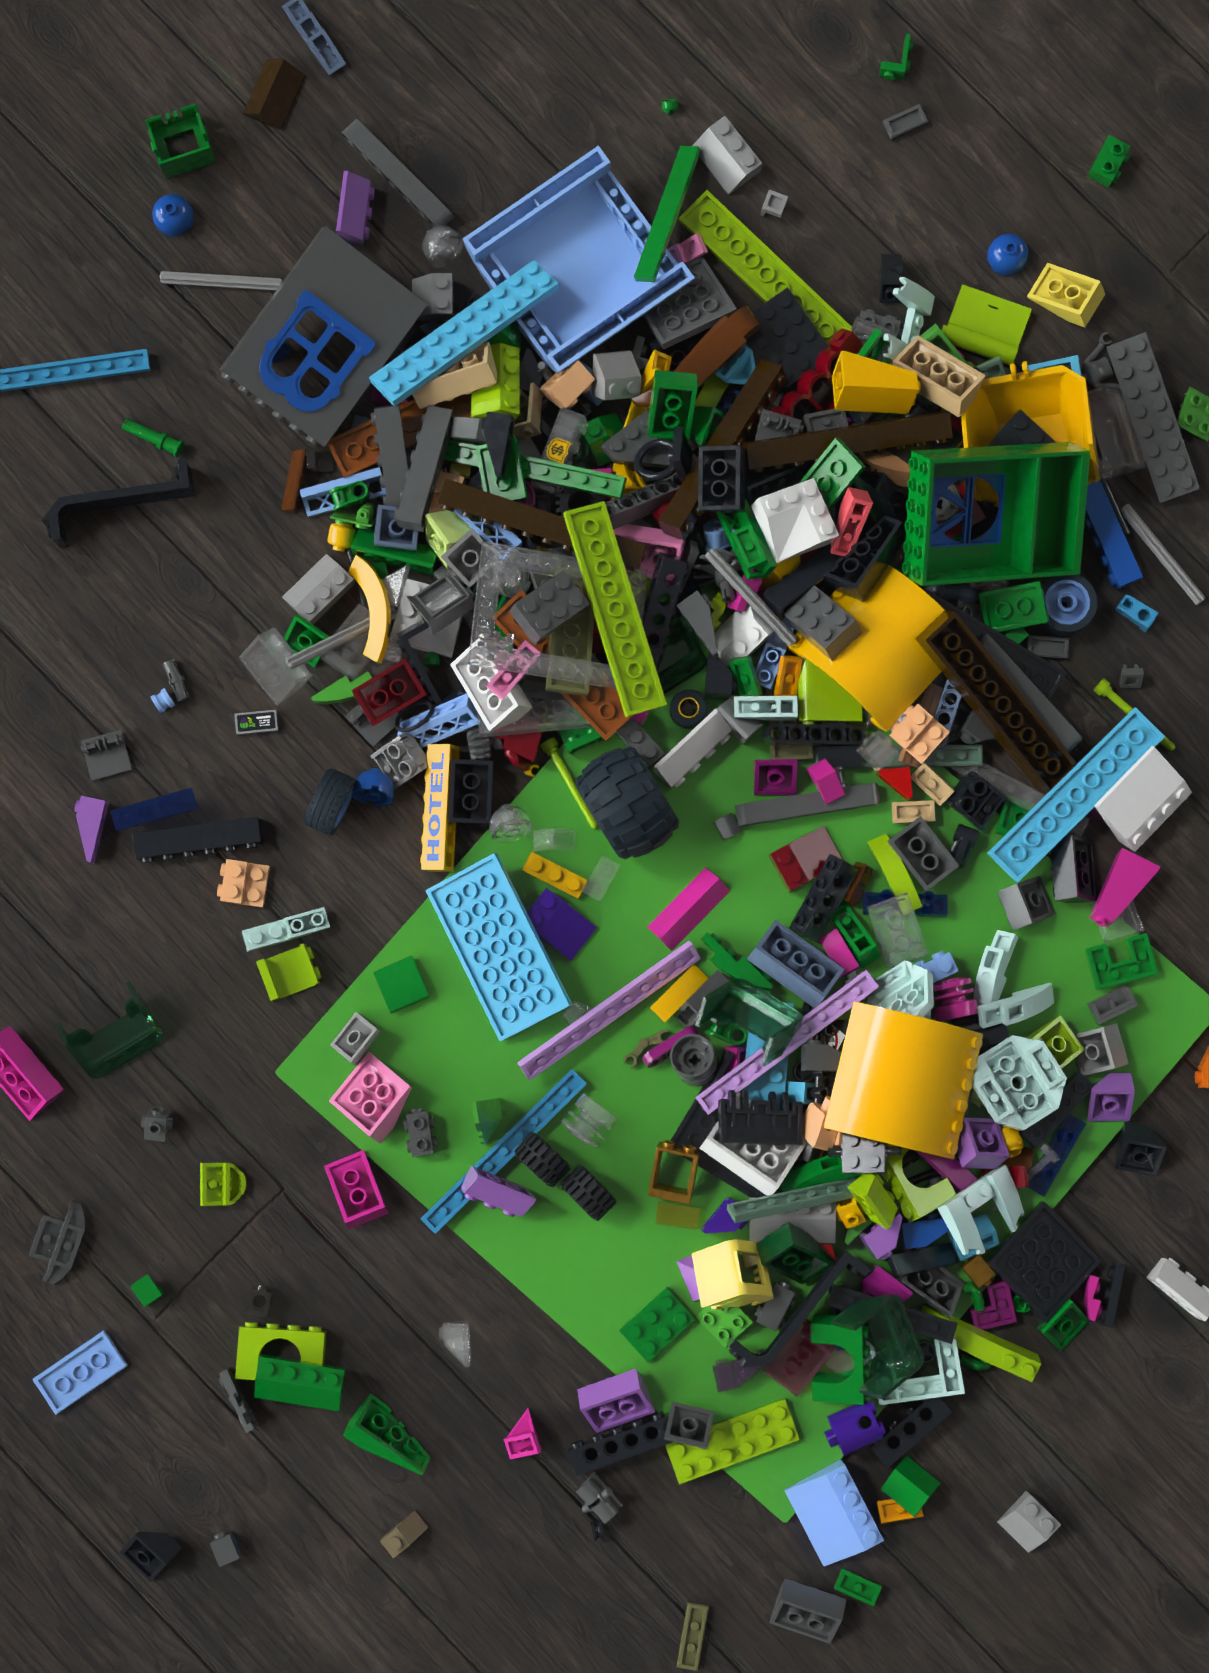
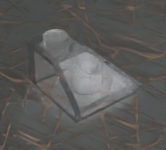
[382,566,410,609]
[439,1320,472,1367]

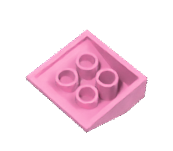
[329,1052,412,1144]

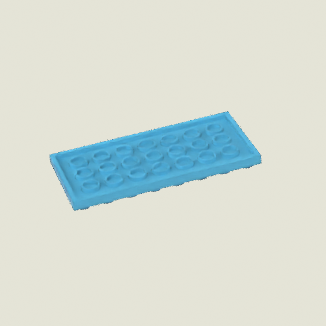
[425,853,572,1041]

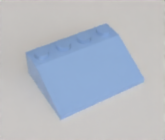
[784,1459,884,1566]

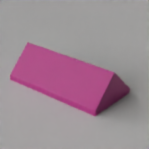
[647,867,730,951]

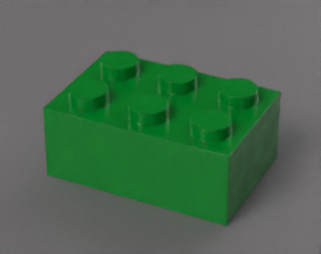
[647,370,698,441]

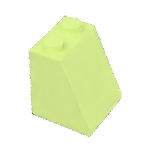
[425,510,491,569]

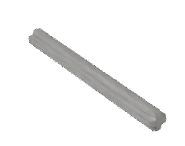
[160,271,283,291]
[1120,504,1205,605]
[705,548,797,646]
[286,607,397,669]

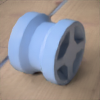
[150,688,176,714]

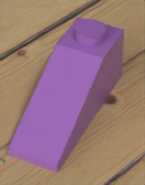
[75,796,109,864]

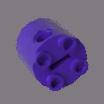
[824,1399,886,1456]

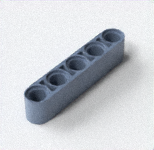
[934,679,963,750]

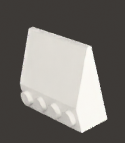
[1094,746,1192,852]
[700,1092,807,1196]

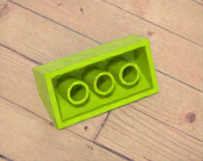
[471,343,520,420]

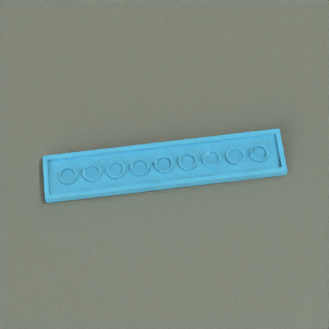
[369,260,560,407]
[987,707,1165,883]

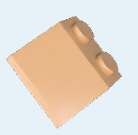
[540,361,595,408]

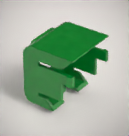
[145,104,216,179]

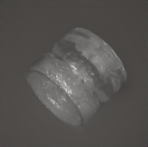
[561,1093,618,1148]

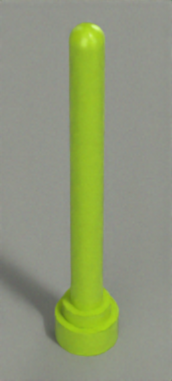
[1093,678,1175,751]
[540,737,599,829]

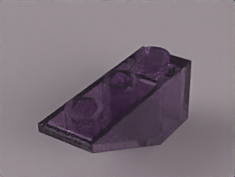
[711,1348,767,1392]

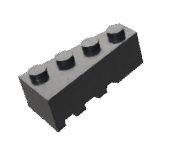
[823,515,906,602]

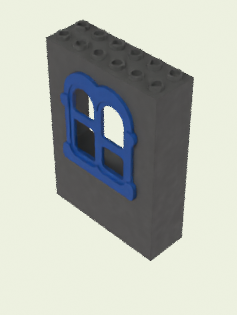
[219,227,428,447]

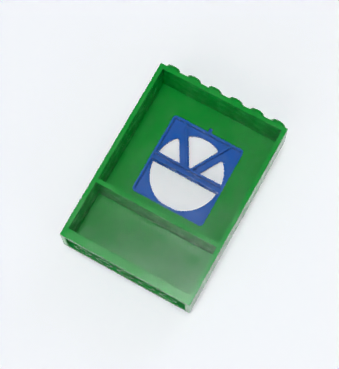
[902,442,1090,586]

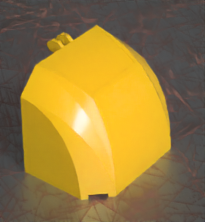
[961,361,1100,508]

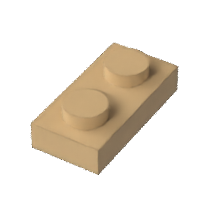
[911,761,955,806]
[891,800,935,824]

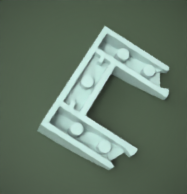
[883,277,935,364]
[937,1165,1024,1255]
[871,1338,965,1405]

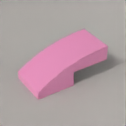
[668,234,708,264]

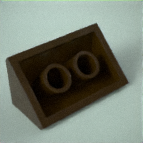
[243,59,305,130]

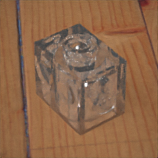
[856,730,899,771]

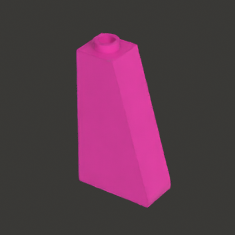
[1089,848,1160,927]

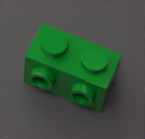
[1087,135,1131,188]

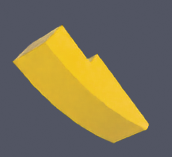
[650,964,709,1023]

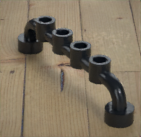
[802,1002,833,1115]

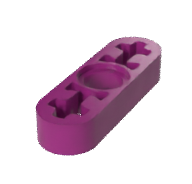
[642,1025,699,1068]

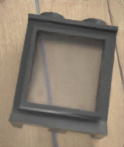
[406,570,475,635]

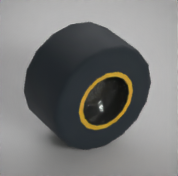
[670,690,707,729]

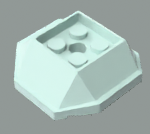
[866,960,934,1019]
[972,1035,1067,1131]

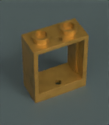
[648,1140,701,1204]

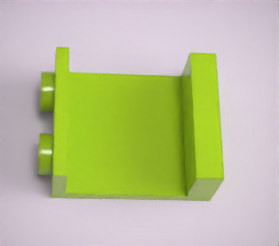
[256,943,322,1002]

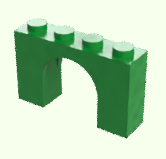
[811,1314,870,1405]

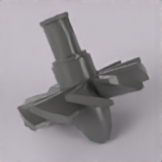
[693,548,754,603]

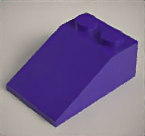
[527,888,597,961]

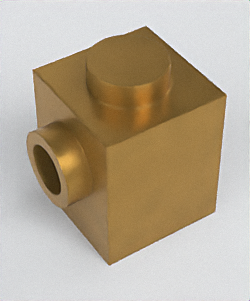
[960,1254,996,1288]

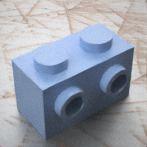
[914,950,958,983]

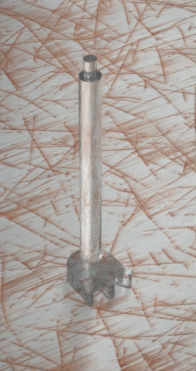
[987,1142,1060,1216]

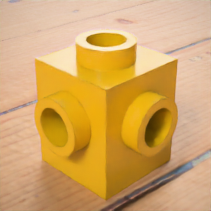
[836,1198,867,1229]

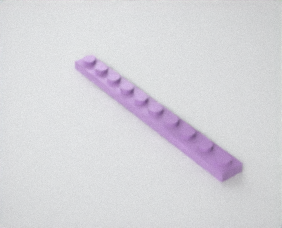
[517,941,701,1081]
[695,970,879,1115]

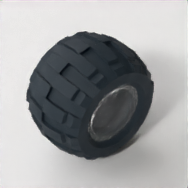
[575,746,679,860]

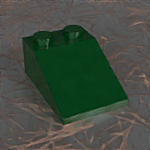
[756,1222,834,1285]

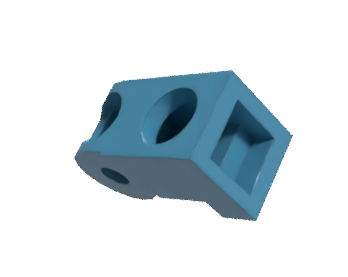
[1115,595,1158,633]

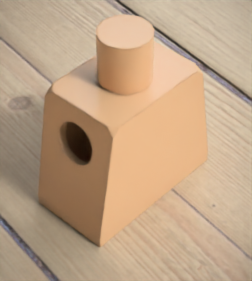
[803,1096,838,1151]

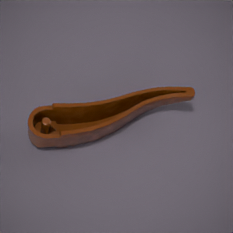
[631,306,760,407]

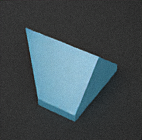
[715,346,756,385]

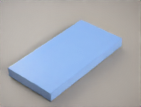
[32,1330,128,1415]

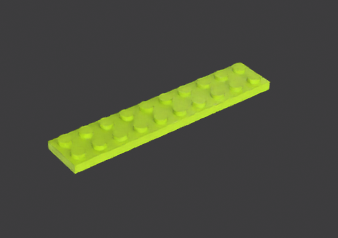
[678,190,855,348]
[563,501,667,717]

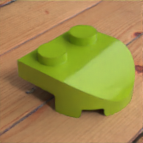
[709,592,726,631]
[200,1163,246,1206]

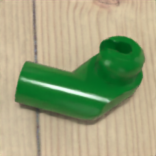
[962,1281,985,1311]
[960,1354,992,1371]

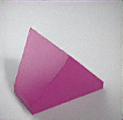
[504,1408,542,1459]

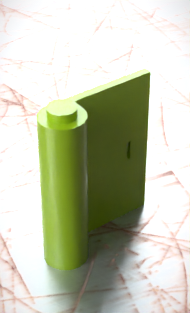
[941,284,1032,366]
[798,656,862,724]

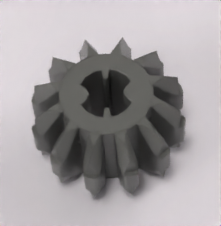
[466,726,491,761]

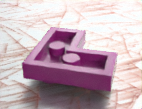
[970,1280,1017,1330]

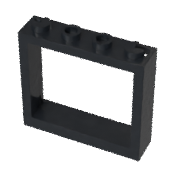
[396,610,487,706]

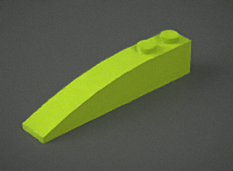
[921,1304,1041,1382]

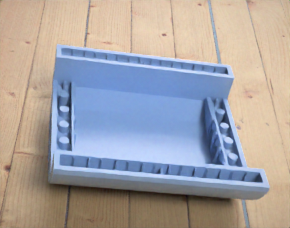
[462,146,695,373]

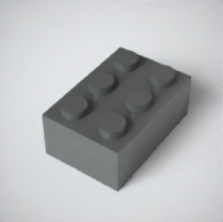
[509,570,590,646]
[784,585,862,661]

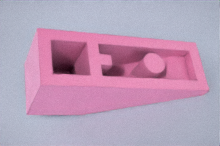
[486,640,542,700]

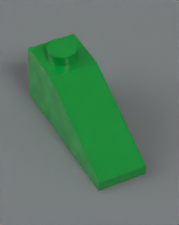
[832,901,881,968]

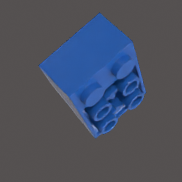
[899,1213,949,1249]

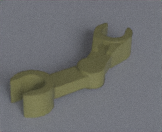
[623,1030,668,1068]

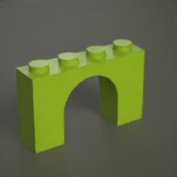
[881,1144,956,1223]
[235,1322,327,1380]

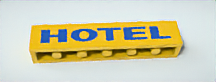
[420,744,460,872]

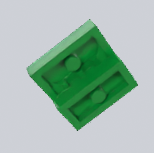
[373,955,430,1014]

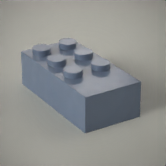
[747,920,845,1008]

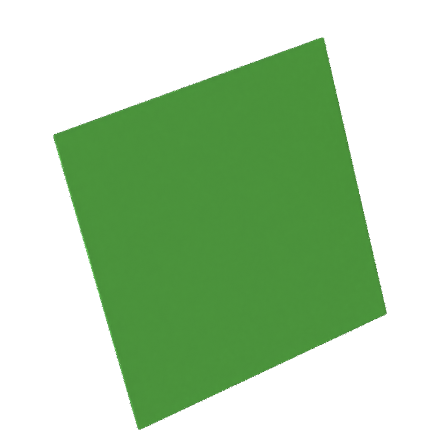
[275,581,1209,1523]

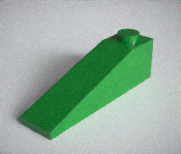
[343,1393,431,1475]

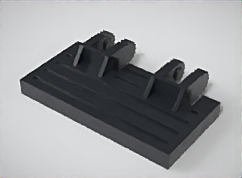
[718,1090,803,1146]

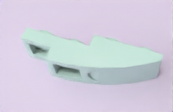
[242,907,330,952]
[973,930,1018,1006]
[977,983,1054,1028]

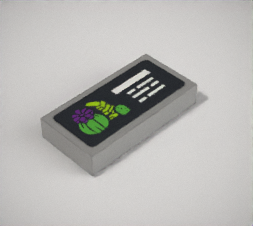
[234,710,279,735]

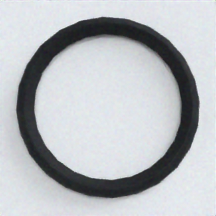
[395,700,434,733]

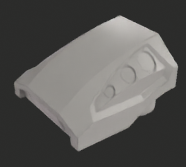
[371,733,427,790]

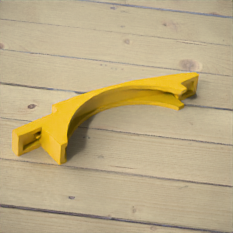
[610,350,672,500]

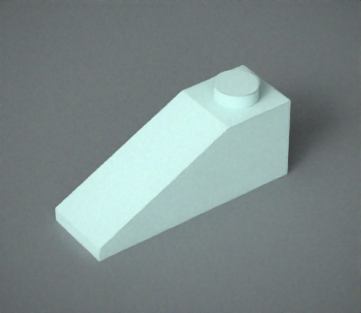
[734,696,798,721]

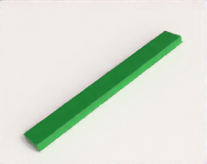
[634,146,701,282]

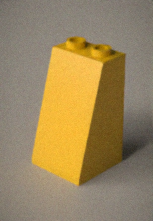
[832,351,921,414]

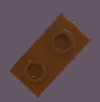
[842,862,873,907]

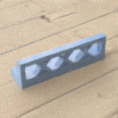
[300,467,386,518]
[454,508,522,560]
[397,693,481,748]

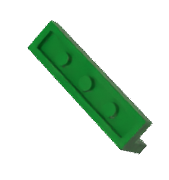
[716,498,777,580]

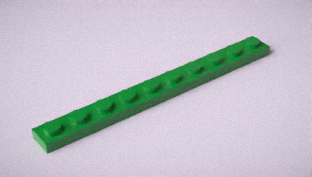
[443,439,627,499]

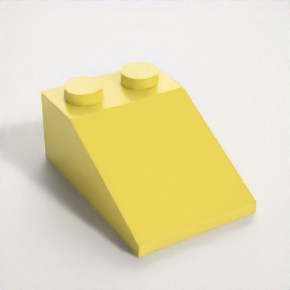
[1027,263,1105,327]

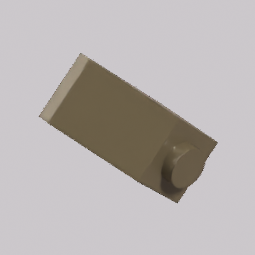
[380,1511,428,1558]

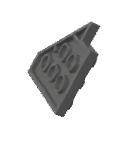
[601,409,699,468]

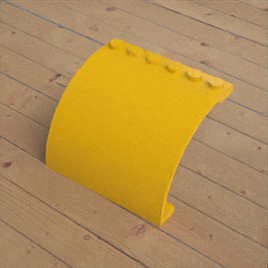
[785,565,945,732]
[824,1002,983,1159]

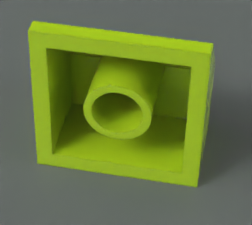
[1027,1015,1085,1069]
[847,1174,898,1230]

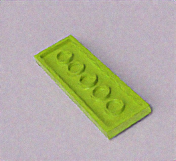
[665,1398,800,1484]

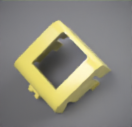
[692,1239,774,1310]

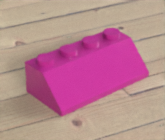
[0,1026,64,1121]

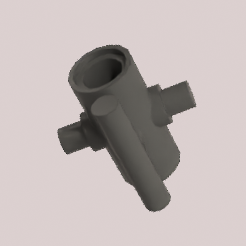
[576,1472,623,1524]

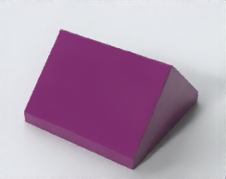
[753,759,797,795]

